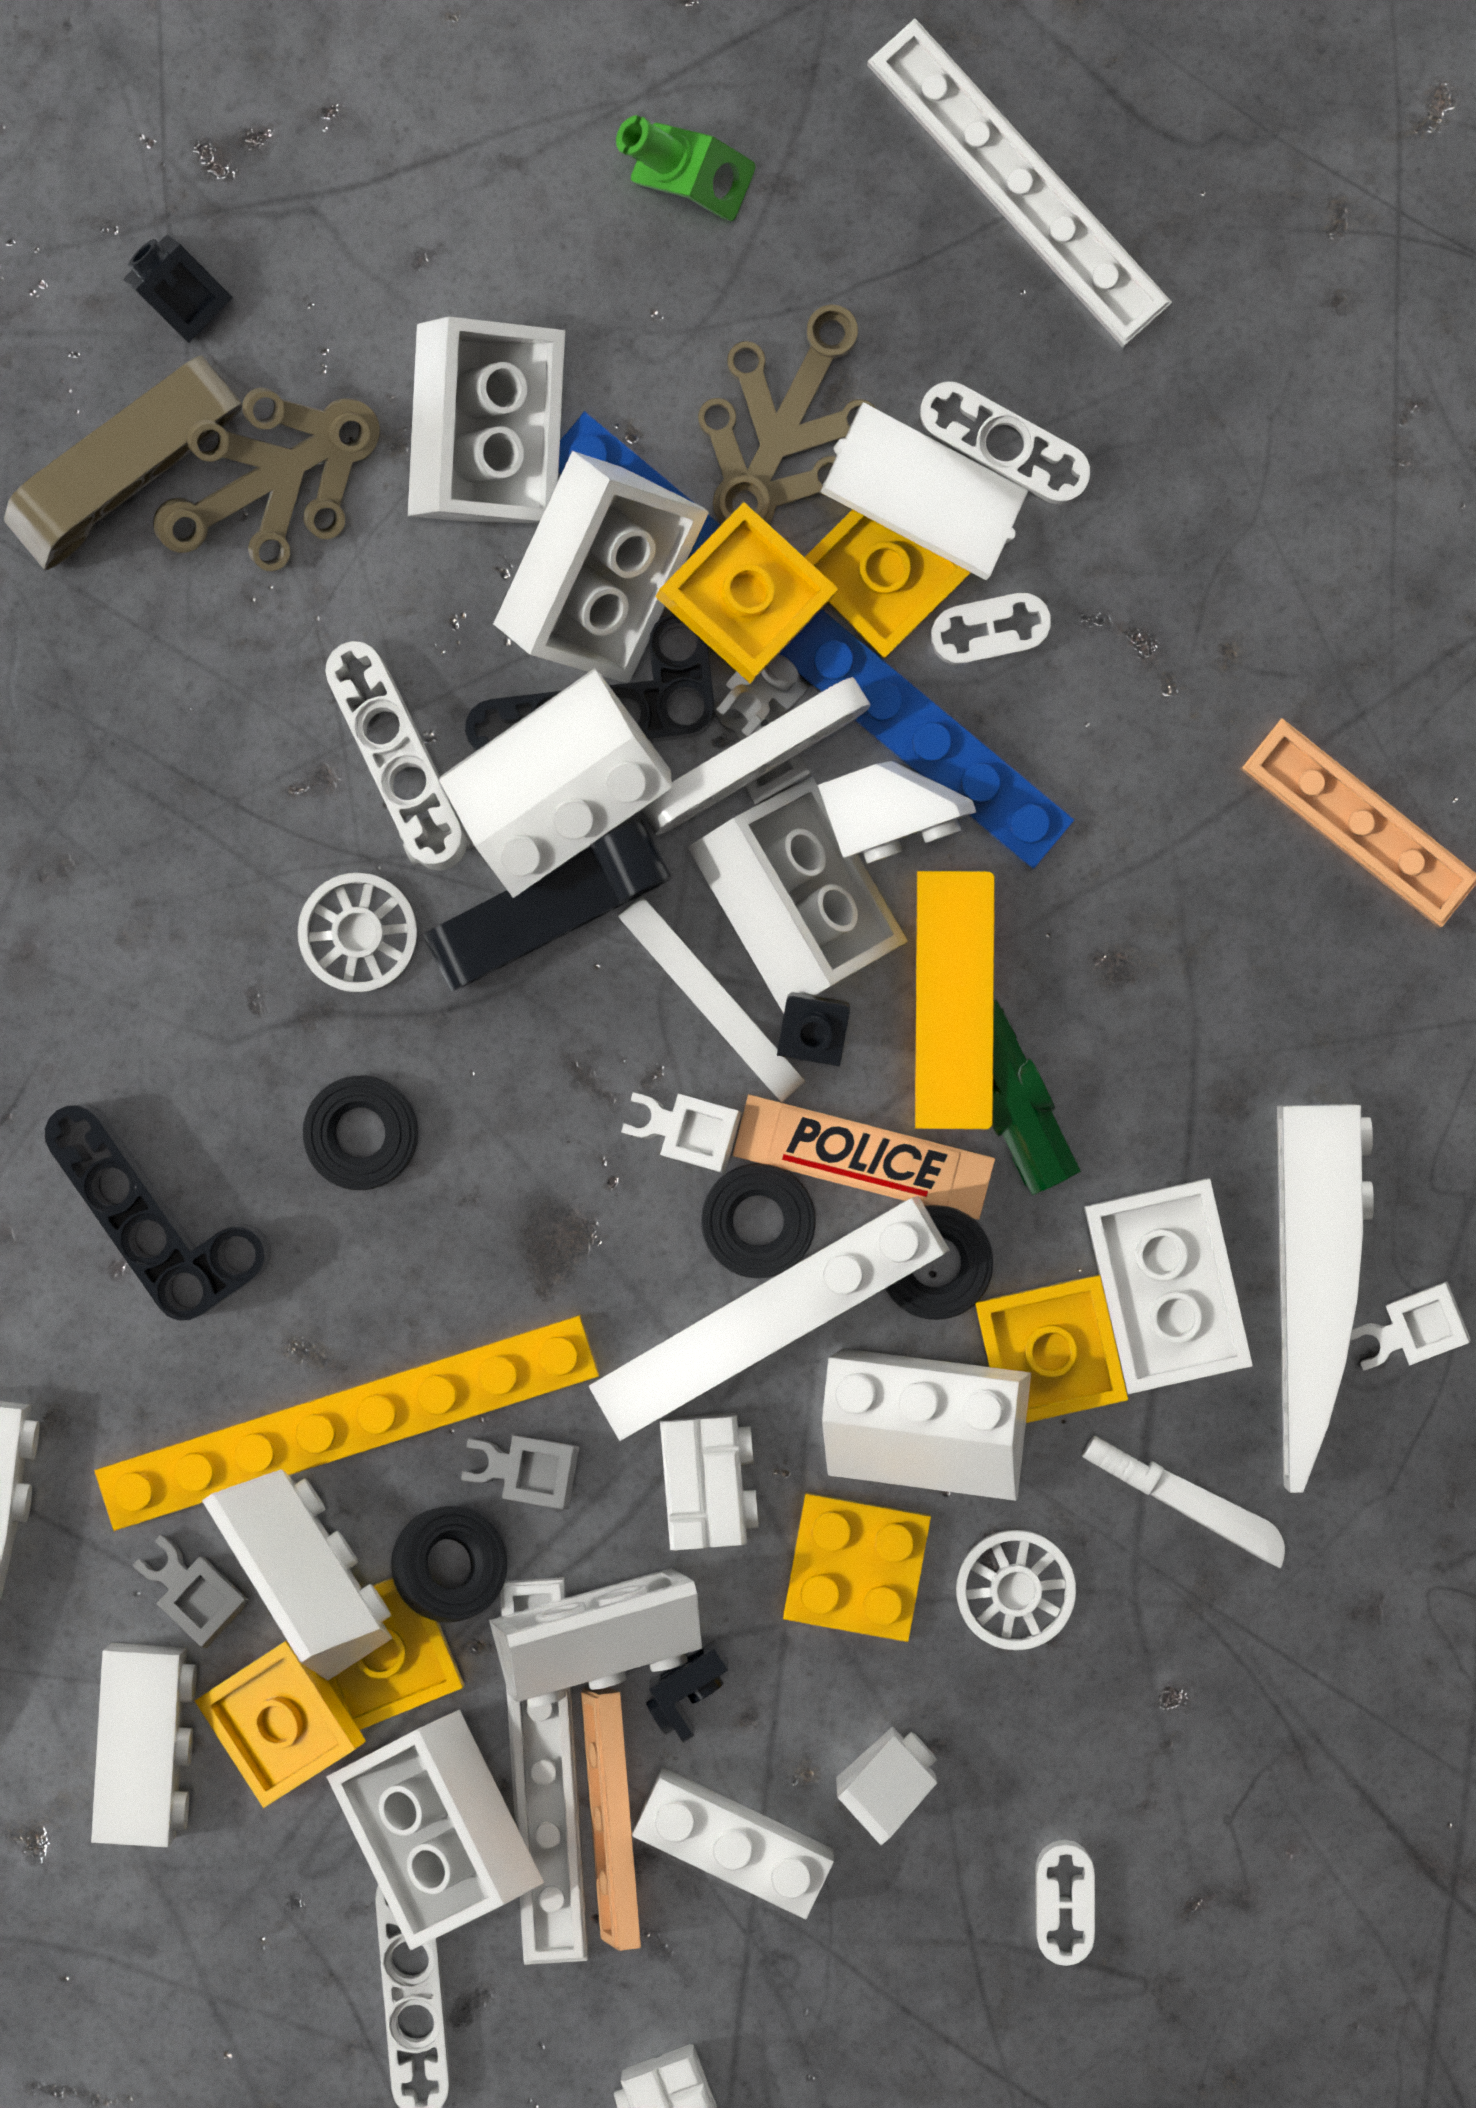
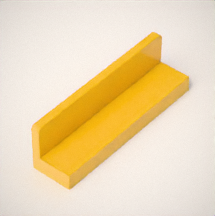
[915,871,995,1129]

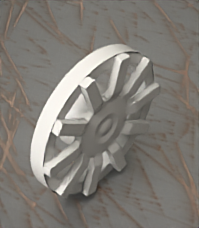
[298,873,418,992]
[956,1530,1076,1650]

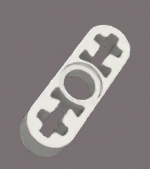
[920,382,1090,505]

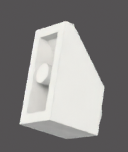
[836,1726,937,1845]

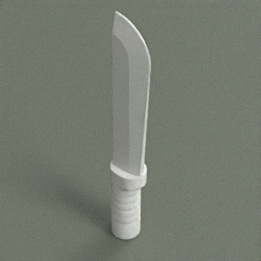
[1082,1436,1285,1568]

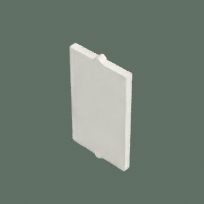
[820,402,1029,580]

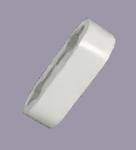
[931,593,1051,665]
[1035,1839,1095,1966]

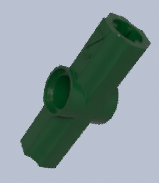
[992,999,1081,1196]

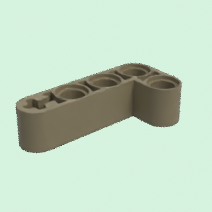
[3,355,242,571]

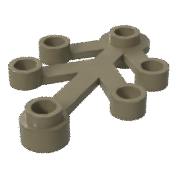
[698,304,876,525]
[153,387,380,571]

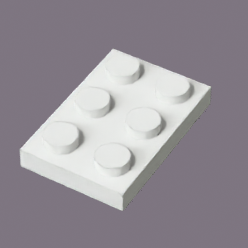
[1084,1178,1253,1394]

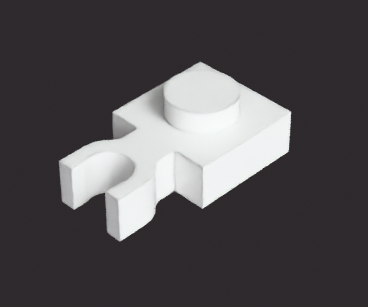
[621,1092,743,1174]
[1350,1281,1471,1371]

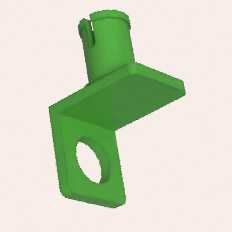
[616,115,756,221]

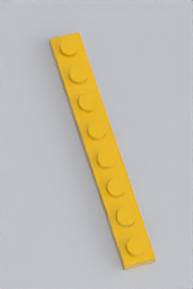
[94,1315,600,1531]

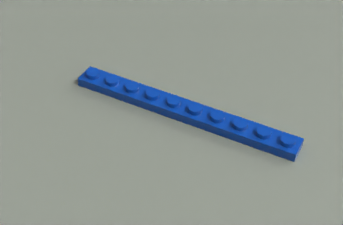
[558,411,1074,870]

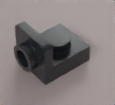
[123,235,233,343]
[777,992,850,1066]
[646,1639,728,1743]

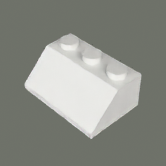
[408,316,565,523]
[493,451,709,683]
[439,668,672,898]
[687,776,908,1013]
[822,1348,1031,1501]
[202,1469,392,1680]
[489,1568,702,1707]
[326,1709,544,1951]

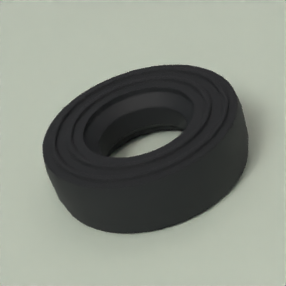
[302,1076,418,1190]
[701,1163,816,1279]
[885,1205,993,1320]
[391,1506,507,1622]

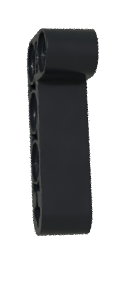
[465,613,715,751]
[422,819,672,992]
[45,1105,271,1321]

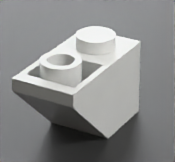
[818,761,976,864]

